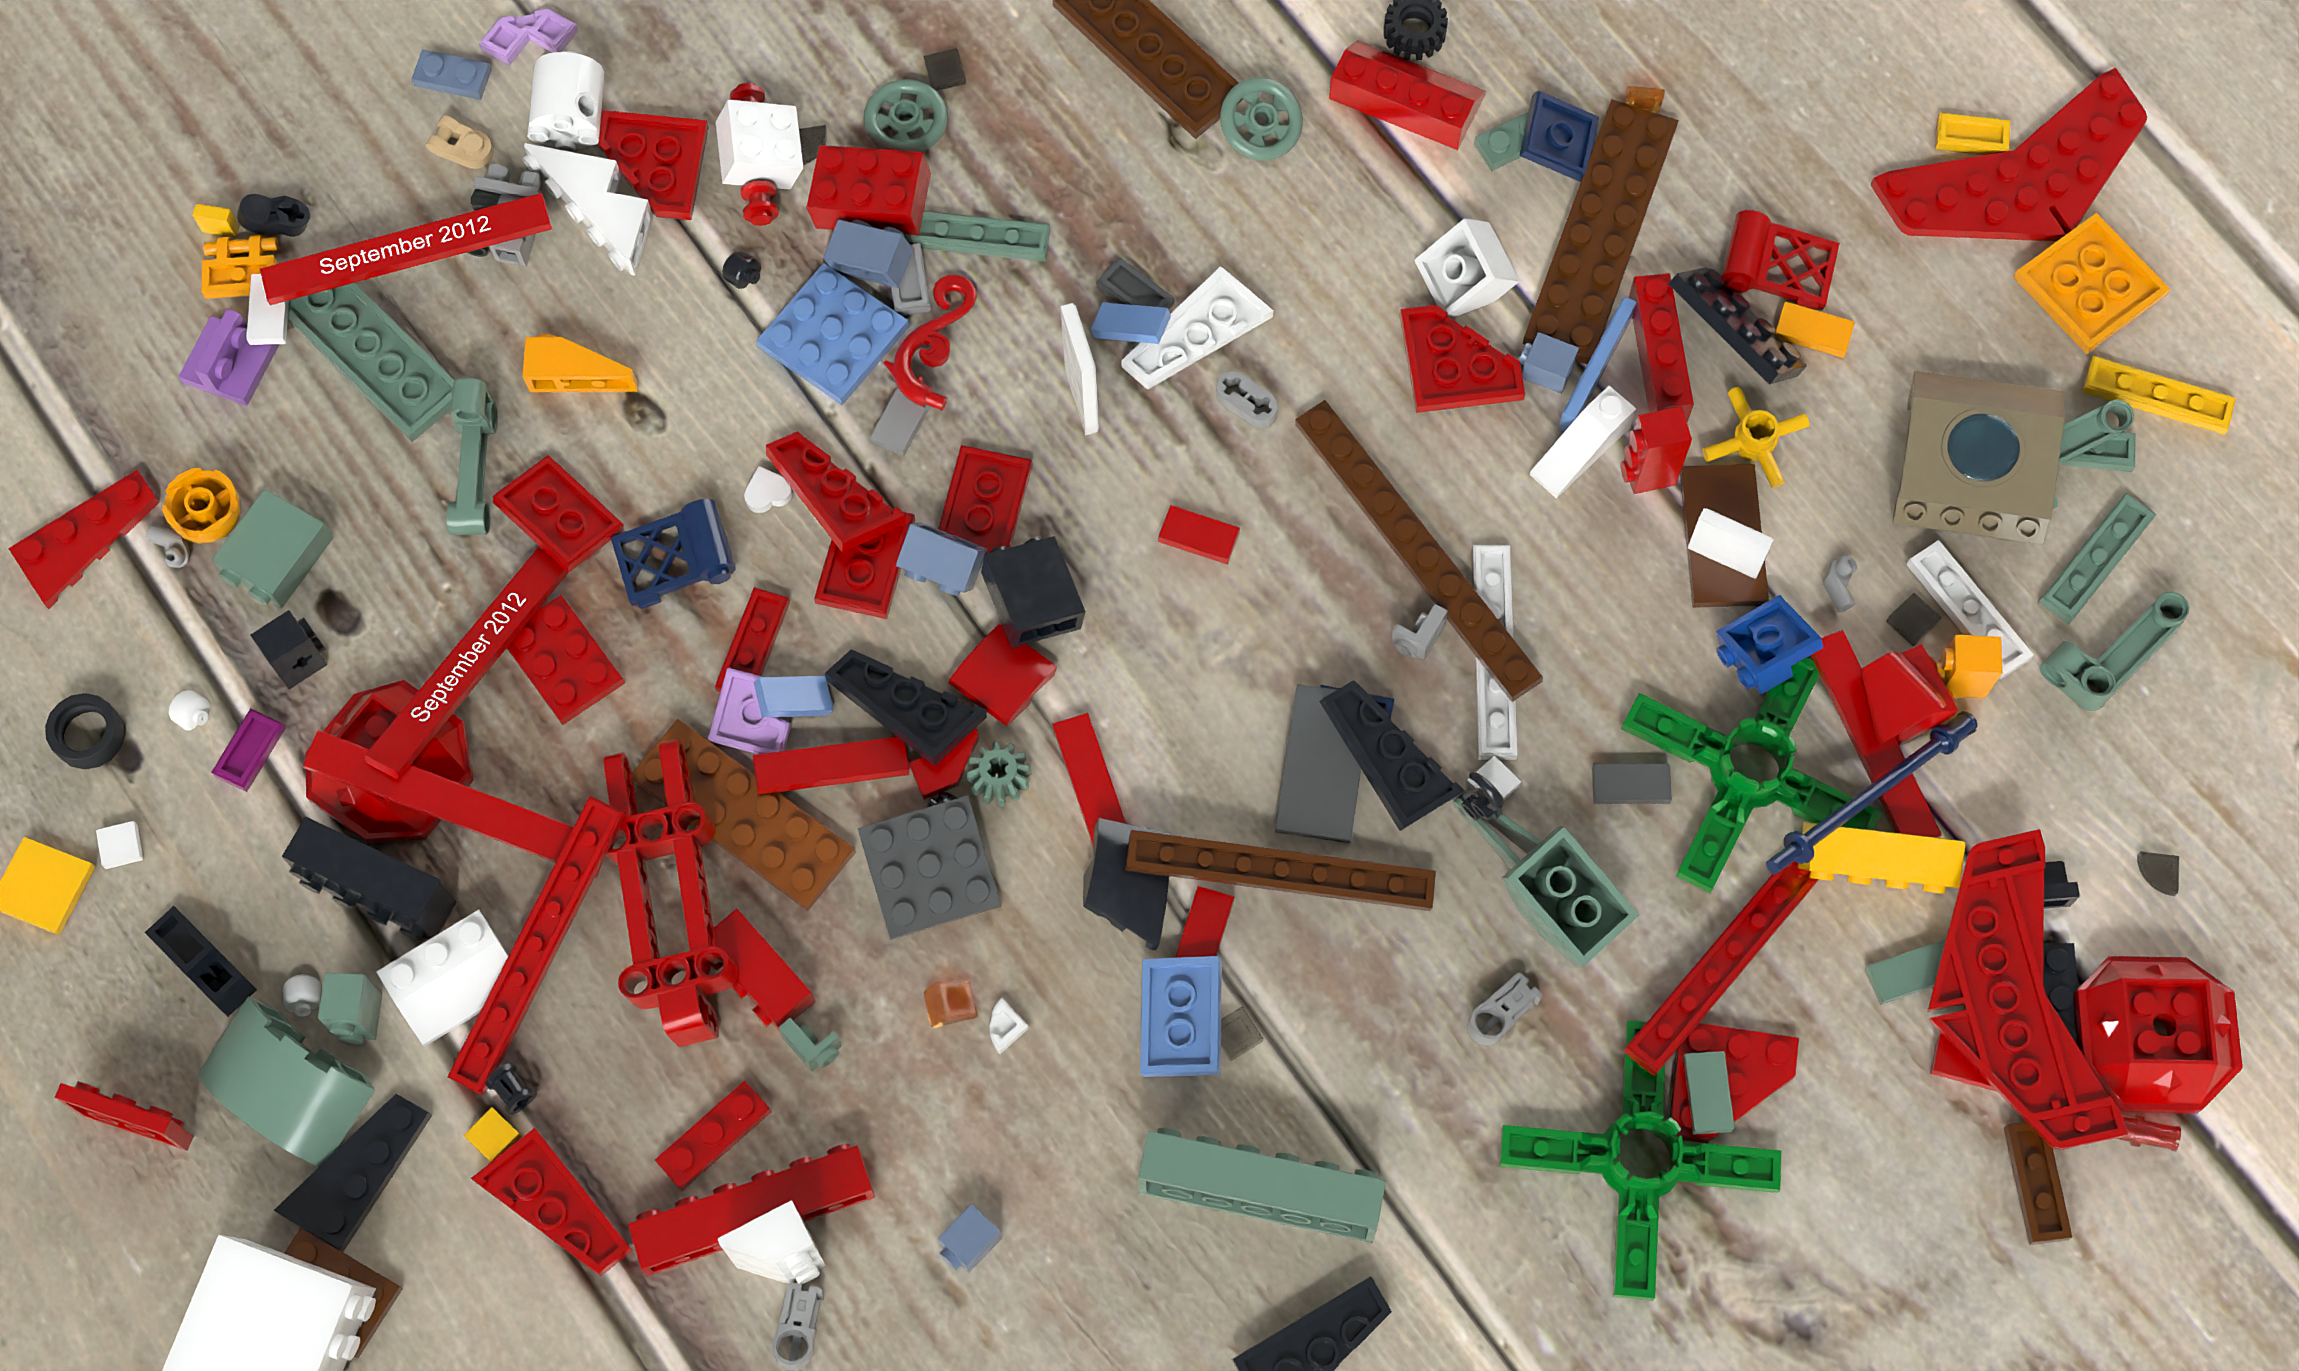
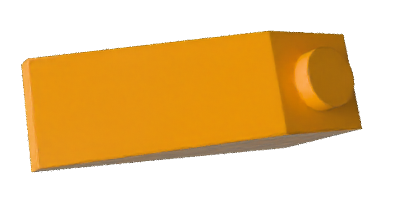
[523,334,638,392]

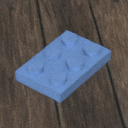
[1140,956,1222,1077]

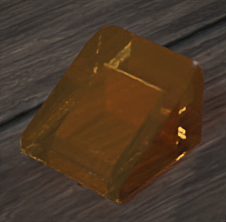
[1625,86,1665,112]
[924,980,978,1027]

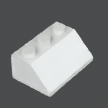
[377,910,508,1047]
[718,1200,826,1284]

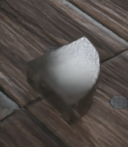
[799,125,827,165]
[2137,851,2179,897]

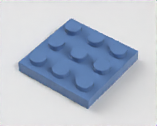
[756,263,909,405]

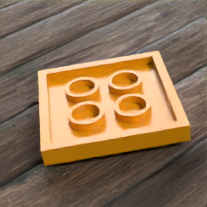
[2013,213,2171,355]

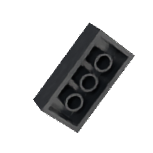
[282,816,457,941]

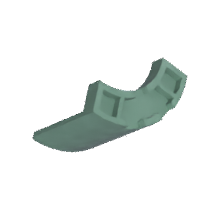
[198,996,375,1167]

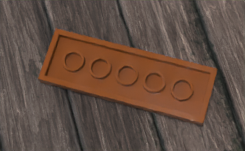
[632,719,856,911]

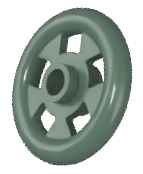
[1220,78,1303,161]
[864,79,948,152]

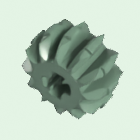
[966,740,1032,807]

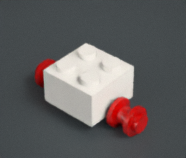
[716,82,803,226]

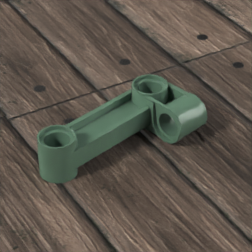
[446,378,498,535]
[1994,400,2134,509]
[2039,592,2190,711]

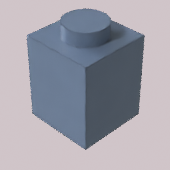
[1519,332,1579,394]
[938,1204,1002,1273]

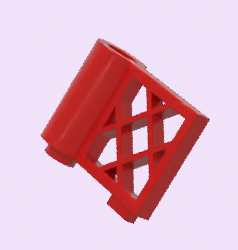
[1722,210,1840,310]

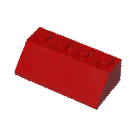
[1329,40,1486,150]

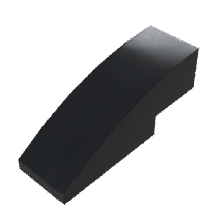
[144,906,257,1017]

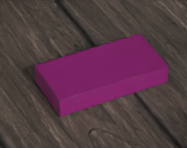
[211,708,286,792]

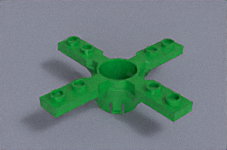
[1621,657,1882,893]
[1499,1020,1782,1301]

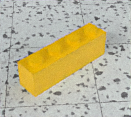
[1798,822,1966,894]

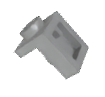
[1392,604,1448,660]

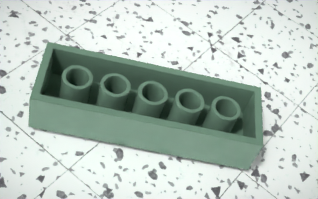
[1138,1128,1386,1243]

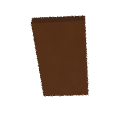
[1680,464,1769,608]

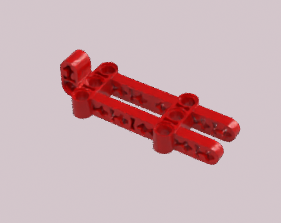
[603,738,738,1047]

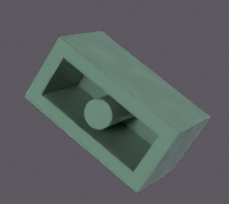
[318,972,382,1045]

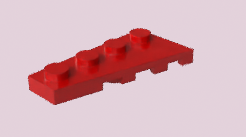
[766,431,906,552]
[471,1128,633,1276]

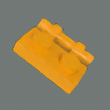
[201,234,279,299]

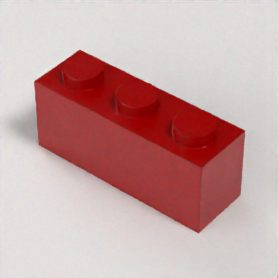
[1620,406,1692,495]
[712,908,815,1032]

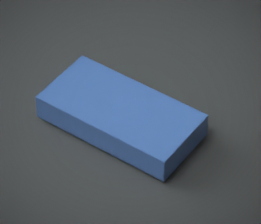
[1090,302,1171,344]
[754,676,834,717]

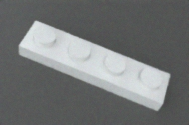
[1907,540,2033,680]

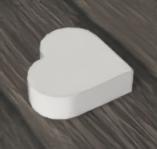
[744,466,793,513]

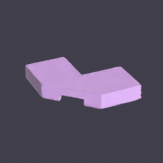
[479,8,578,66]

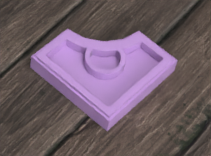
[708,668,792,754]

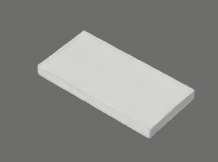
[1060,303,1099,435]

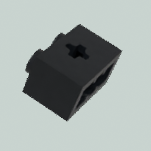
[250,610,327,690]

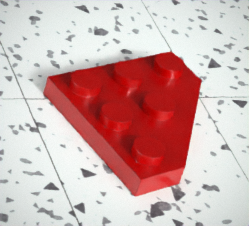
[597,110,709,220]
[1400,305,1525,413]
[1670,1023,1799,1144]

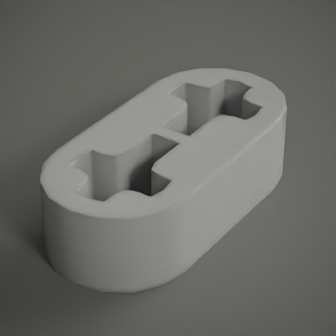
[1216,371,1278,428]

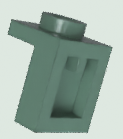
[778,1018,842,1071]

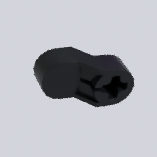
[237,194,310,237]

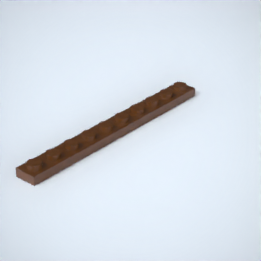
[1295,400,1543,702]

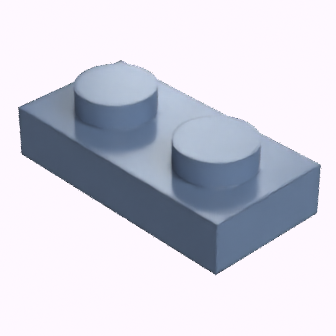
[412,49,491,100]

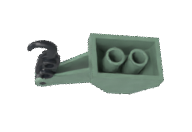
[1453,772,1639,967]

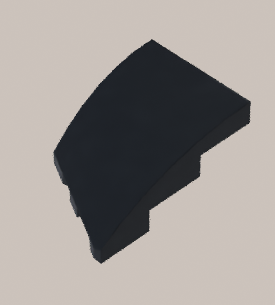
[1083,818,1171,951]

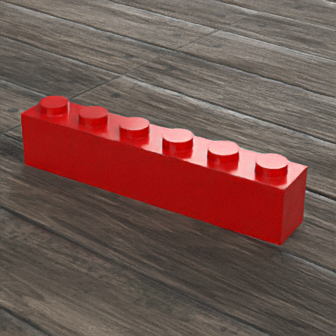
[628,1144,876,1276]

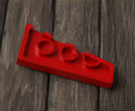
[8,470,160,609]

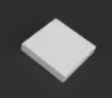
[1688,508,1774,579]

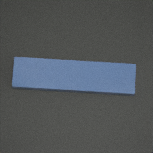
[1559,297,1637,432]

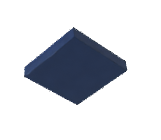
[1519,90,1599,182]

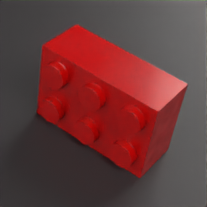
[806,145,931,236]

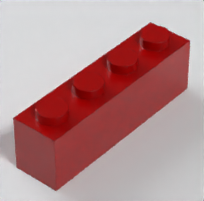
[1629,273,1694,423]

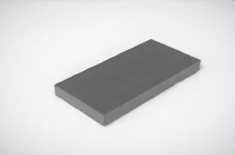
[1275,684,1372,843]

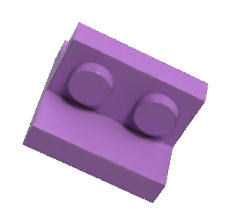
[178,309,279,406]

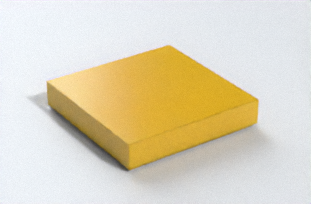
[0,837,96,936]

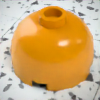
[162,468,241,544]

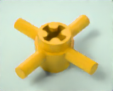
[1702,387,1810,489]

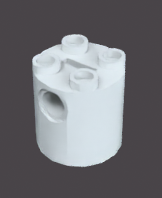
[527,51,605,153]

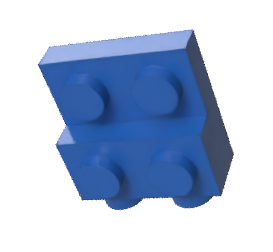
[1716,595,1823,694]

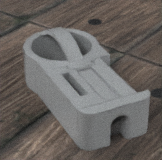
[1467,973,1542,1046]
[772,1283,824,1371]

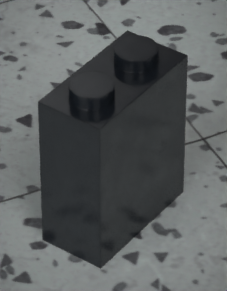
[981,536,1086,648]

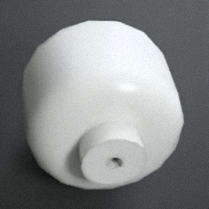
[169,690,211,730]
[283,974,322,1016]

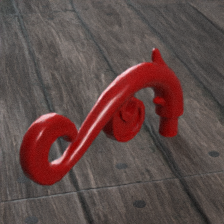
[884,275,977,411]

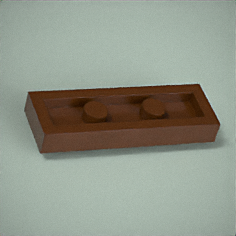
[2004,1122,2072,1245]

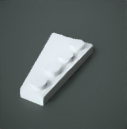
[1121,266,1274,389]

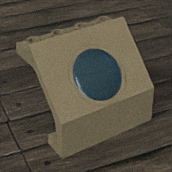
[1893,371,2065,545]

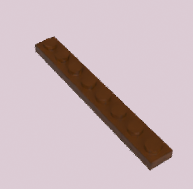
[1125,830,1436,911]

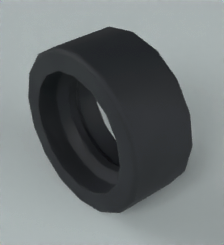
[45,693,125,770]

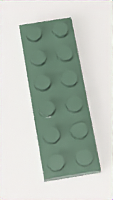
[288,283,455,442]

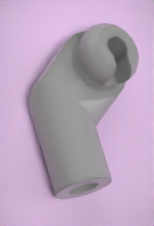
[146,524,190,568]
[1824,555,1857,612]

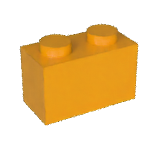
[1935,634,2003,699]

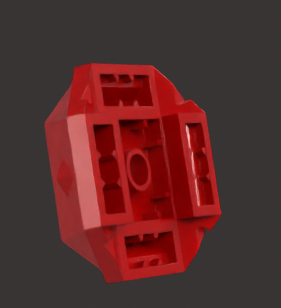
[305,680,474,844]
[2074,956,2243,1114]

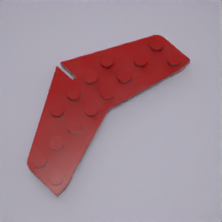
[1870,68,2147,241]
[1927,829,2128,1150]

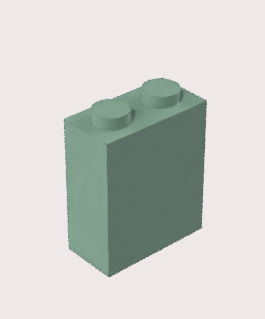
[212,489,334,608]

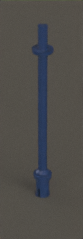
[1766,711,1978,874]

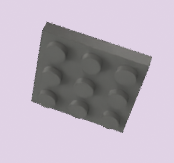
[857,795,1001,940]

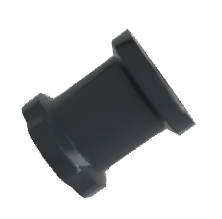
[485,1062,537,1115]

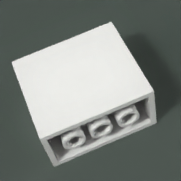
[162,1235,376,1371]

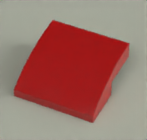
[948,624,1057,727]

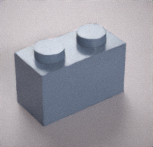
[823,219,913,288]
[896,522,987,596]

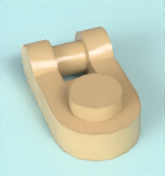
[425,115,494,169]

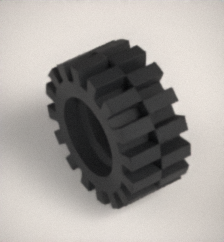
[1383,0,1448,61]

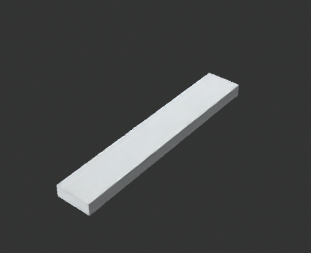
[1472,545,1517,760]

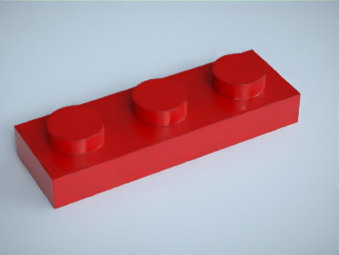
[655,1080,772,1191]

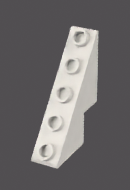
[522,143,653,276]

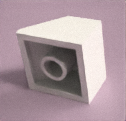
[1414,218,1520,318]

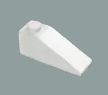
[1530,386,1636,499]

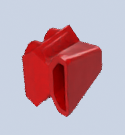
[1860,644,1958,746]

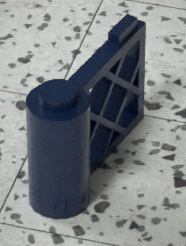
[610,499,736,609]

